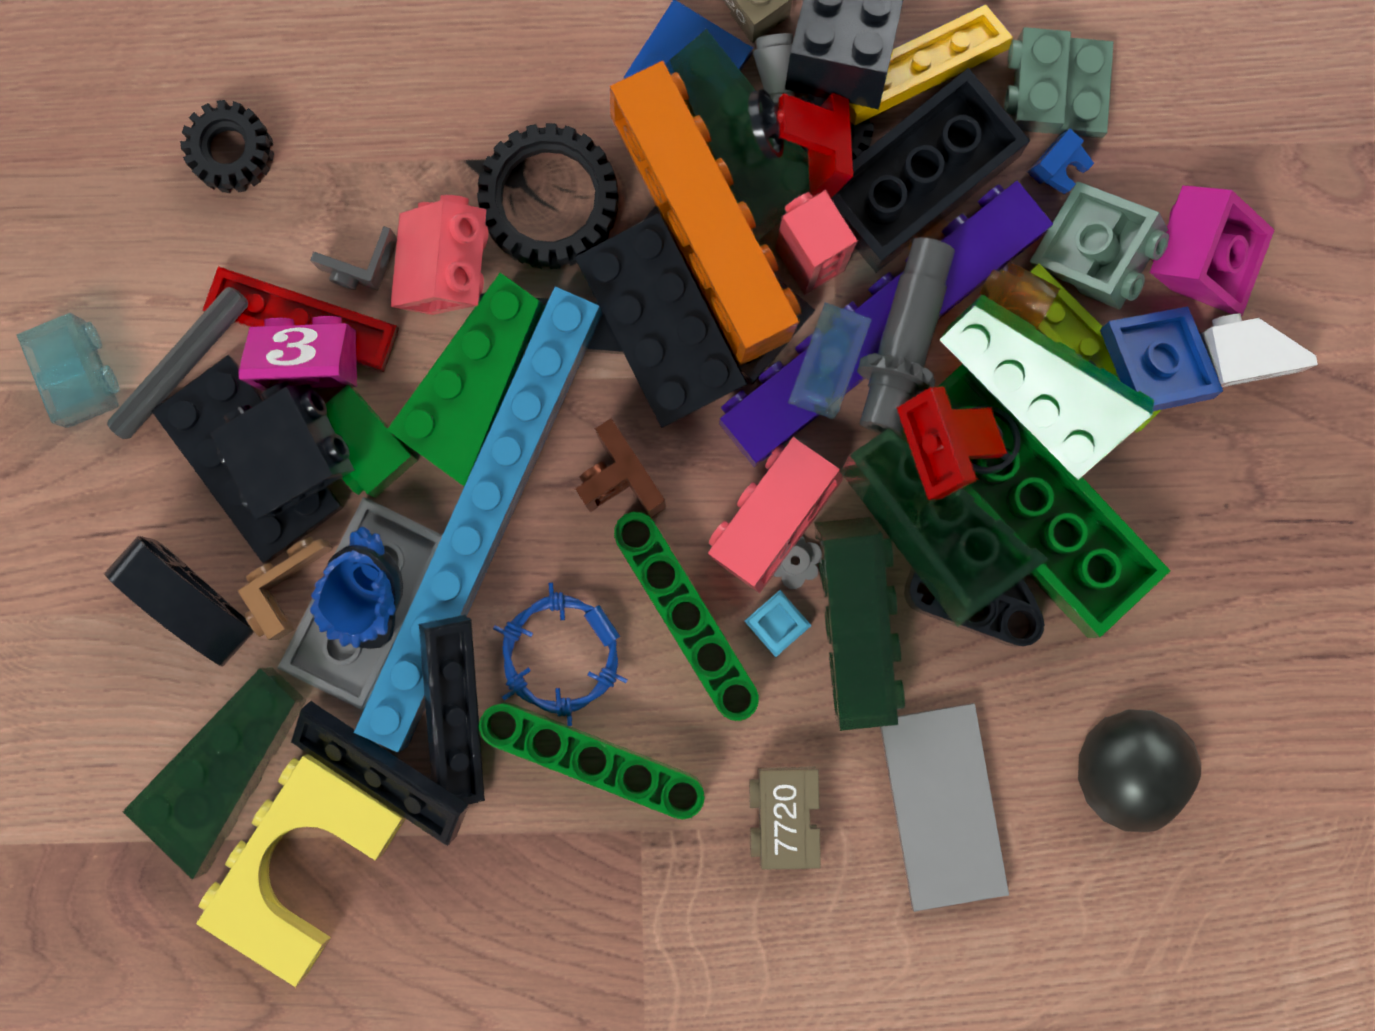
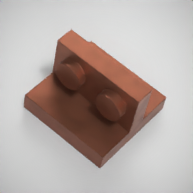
[575,418,666,518]

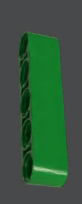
[614,512,759,721]
[479,702,705,820]

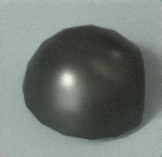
[1078,709,1202,832]

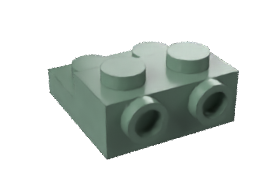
[1004,27,1114,138]
[1030,181,1169,310]

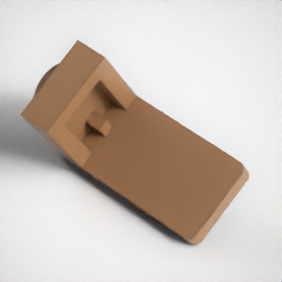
[238,537,333,640]

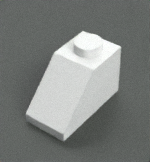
[1200,314,1318,387]

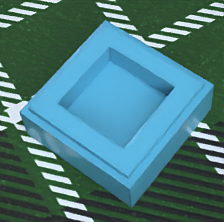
[744,590,812,657]

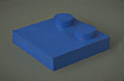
[624,0,753,125]
[1100,306,1223,411]

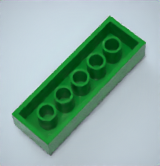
[898,363,1171,638]

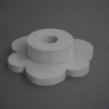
[773,536,822,589]

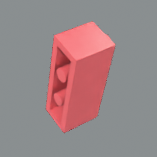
[775,190,857,295]
[708,437,843,594]

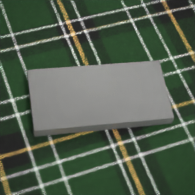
[278,497,442,710]
[879,703,1009,912]

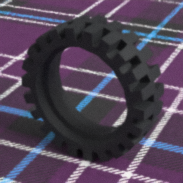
[477,123,619,269]

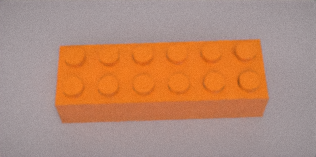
[610,61,801,366]

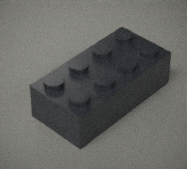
[785,0,903,109]
[831,68,1030,273]

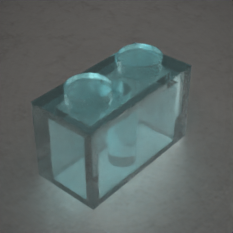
[788,302,872,420]
[16,313,120,428]

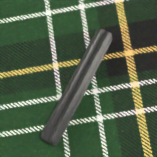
[107,287,249,439]

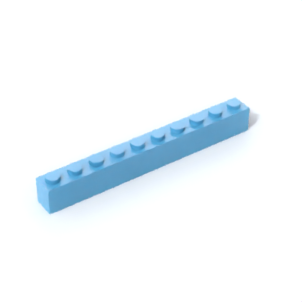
[354,286,603,753]

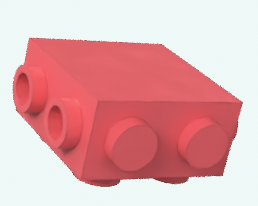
[390,195,488,315]

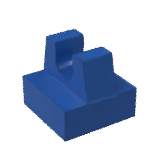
[1027,128,1094,194]

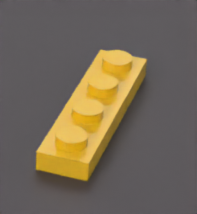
[849,5,1013,126]

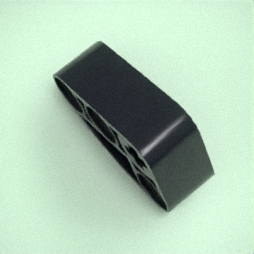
[904,524,1045,647]
[104,536,254,667]

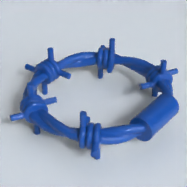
[493,583,628,726]

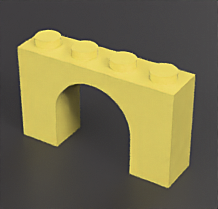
[196,754,405,987]

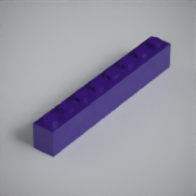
[719,180,1053,468]

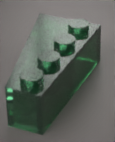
[122,667,307,880]

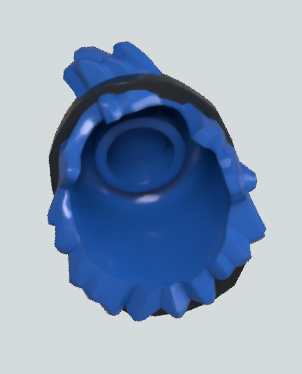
[310,527,403,649]

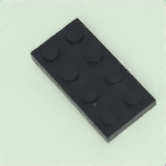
[575,212,748,428]
[151,355,344,564]

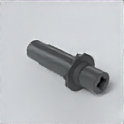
[857,238,955,436]

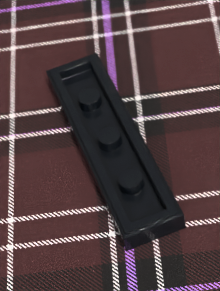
[419,615,485,805]
[291,701,469,846]

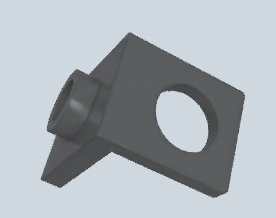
[310,226,397,290]

